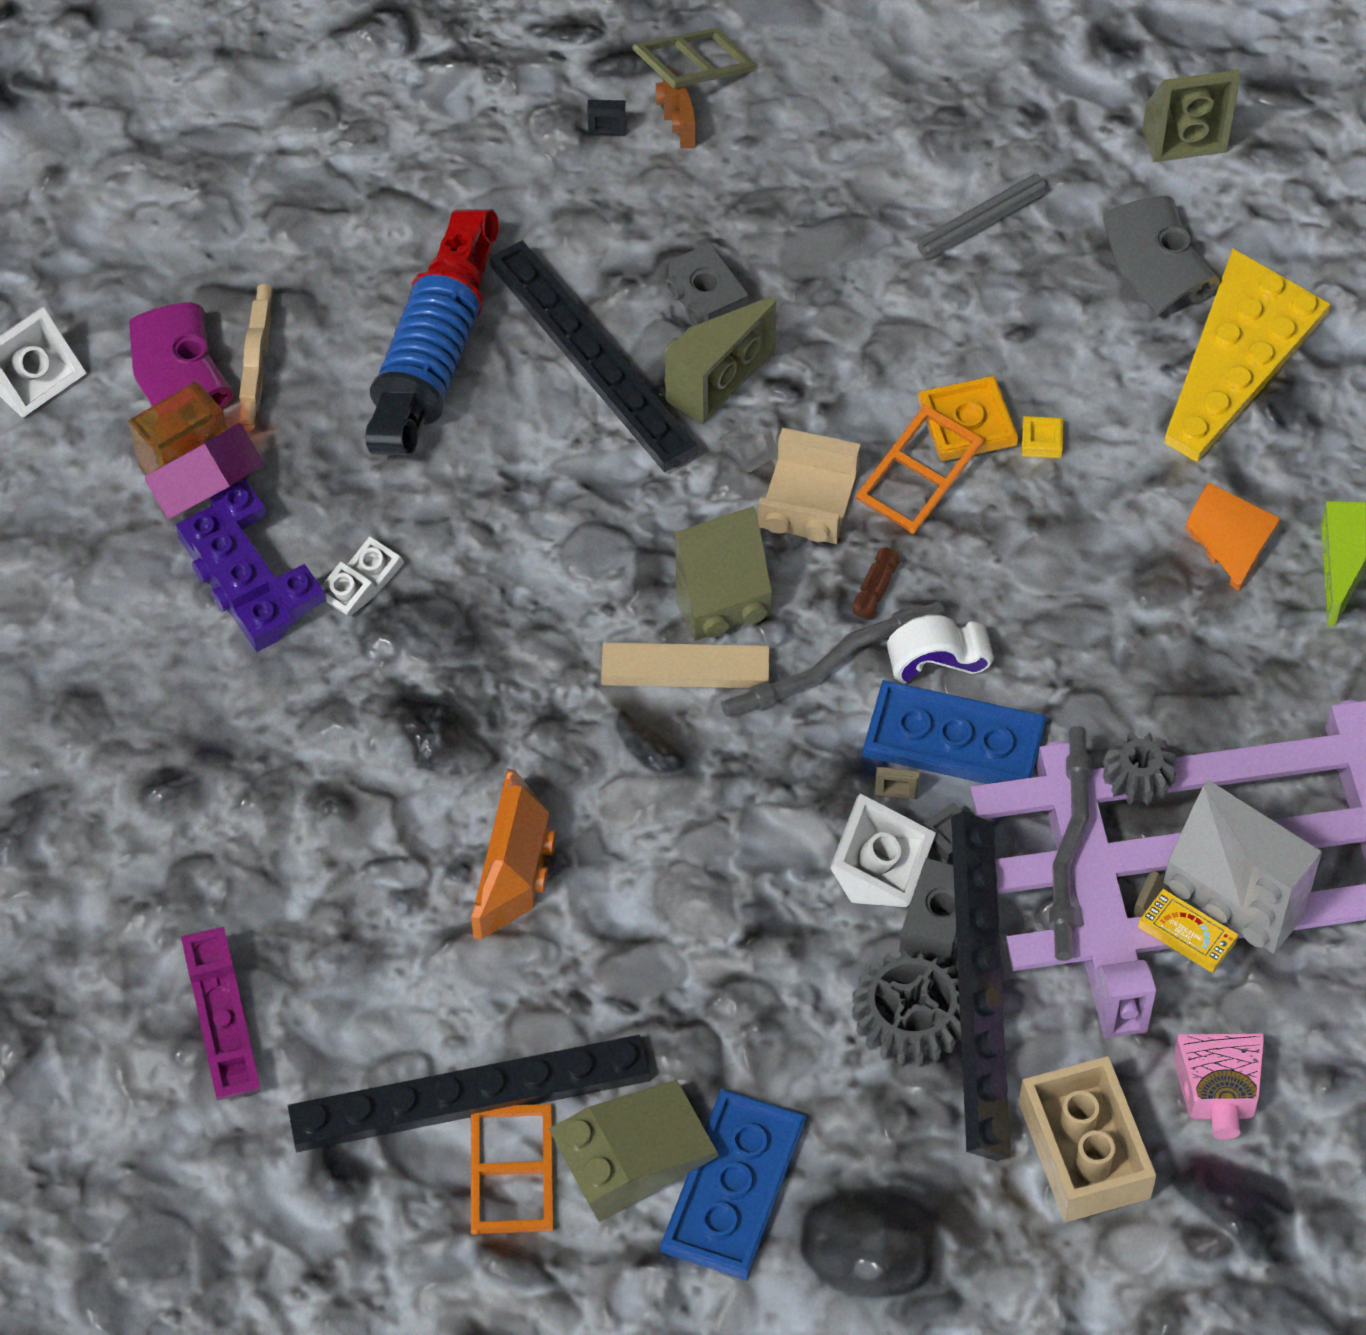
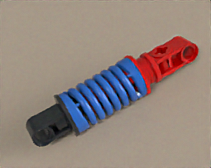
[365,209,499,455]

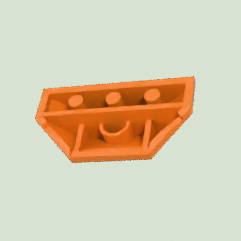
[471,769,557,939]

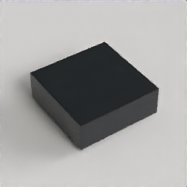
[587,100,626,136]

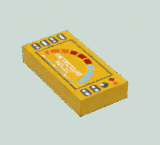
[1138,889,1239,973]

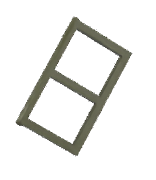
[632,28,757,89]

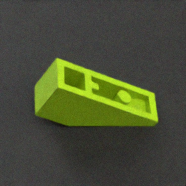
[1320,501,1366,626]

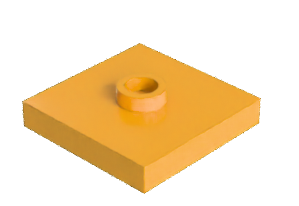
[918,376,1018,462]

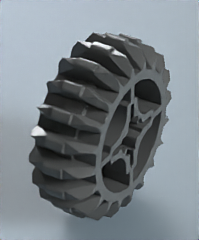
[852,949,961,1067]

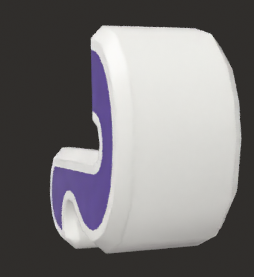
[887,614,994,684]

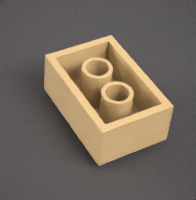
[1019,1056,1156,1223]

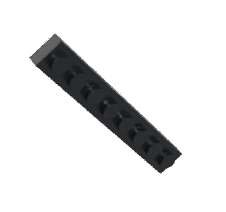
[490,240,698,473]
[951,811,1011,1161]
[287,1034,650,1153]

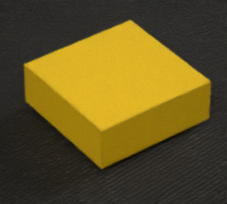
[1021,416,1063,458]

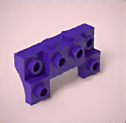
[175,479,326,652]

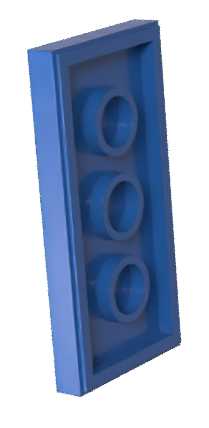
[862,680,1047,784]
[660,1088,806,1281]

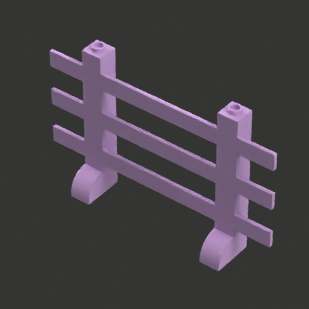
[970,700,1366,1039]

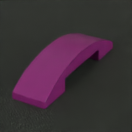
[181,927,261,1101]

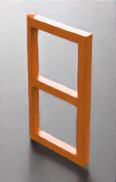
[855,405,985,534]
[471,1104,553,1235]

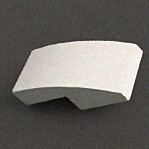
[321,536,404,617]

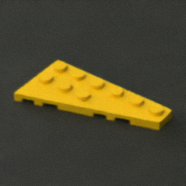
[1164,248,1331,463]

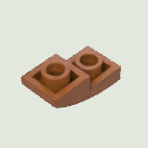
[655,67,695,148]

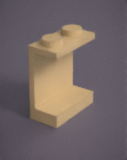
[758,427,861,544]

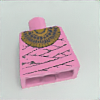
[1173,1033,1264,1140]

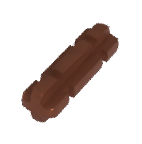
[852,547,900,620]

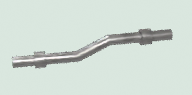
[721,601,945,717]
[1049,726,1092,961]

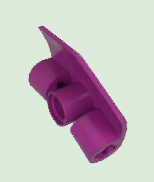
[129,302,233,426]

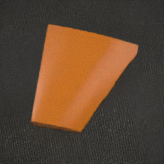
[1185,482,1281,591]

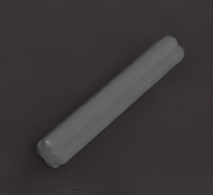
[917,174,1047,259]

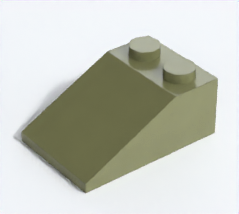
[1142,69,1241,163]
[664,297,776,424]
[675,506,772,641]
[549,1079,719,1222]

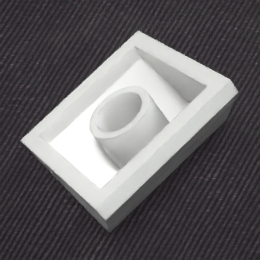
[0,307,87,417]
[830,794,936,907]

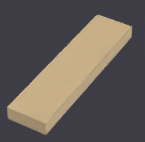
[601,642,769,688]

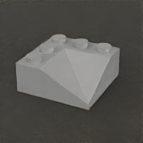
[1164,780,1322,954]

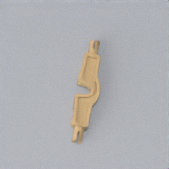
[238,284,273,431]

